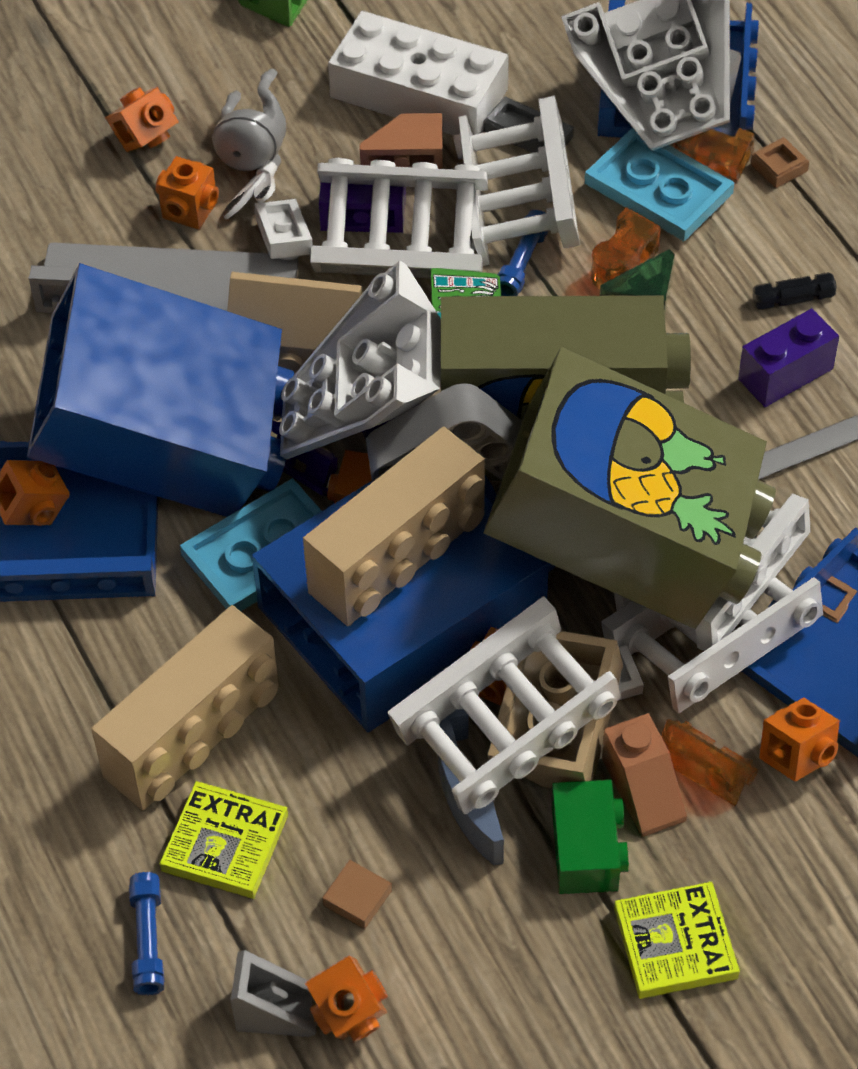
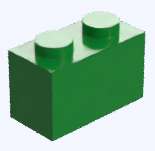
[551,780,629,894]

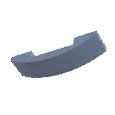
[437,709,504,865]

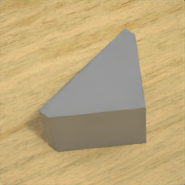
[231,950,317,1037]

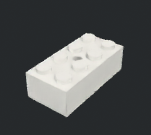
[328,11,508,135]

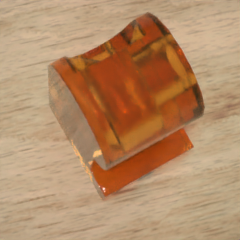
[674,128,754,184]
[591,207,661,291]

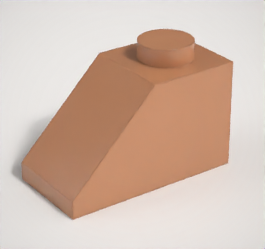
[360,113,443,169]
[602,713,687,837]

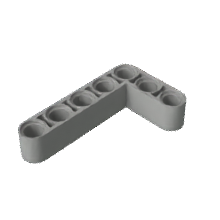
[366,383,522,482]

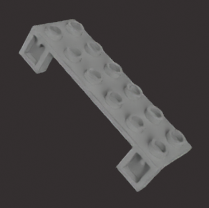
[29,243,299,313]

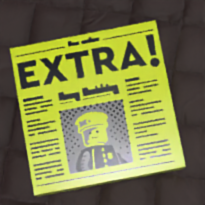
[160,781,288,899]
[614,882,740,999]

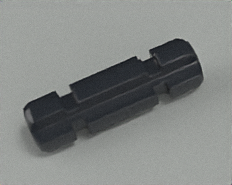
[752,272,837,310]

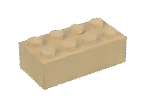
[303,426,485,627]
[91,605,279,811]

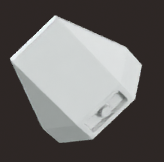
[561,0,730,151]
[279,260,441,459]

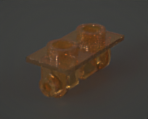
[661,719,759,806]

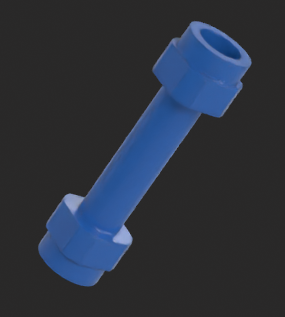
[498,209,548,296]
[129,872,165,995]

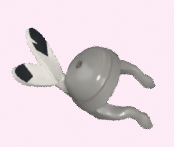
[212,69,286,219]

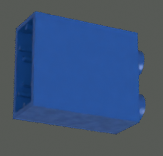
[27,263,294,517]
[252,475,556,733]

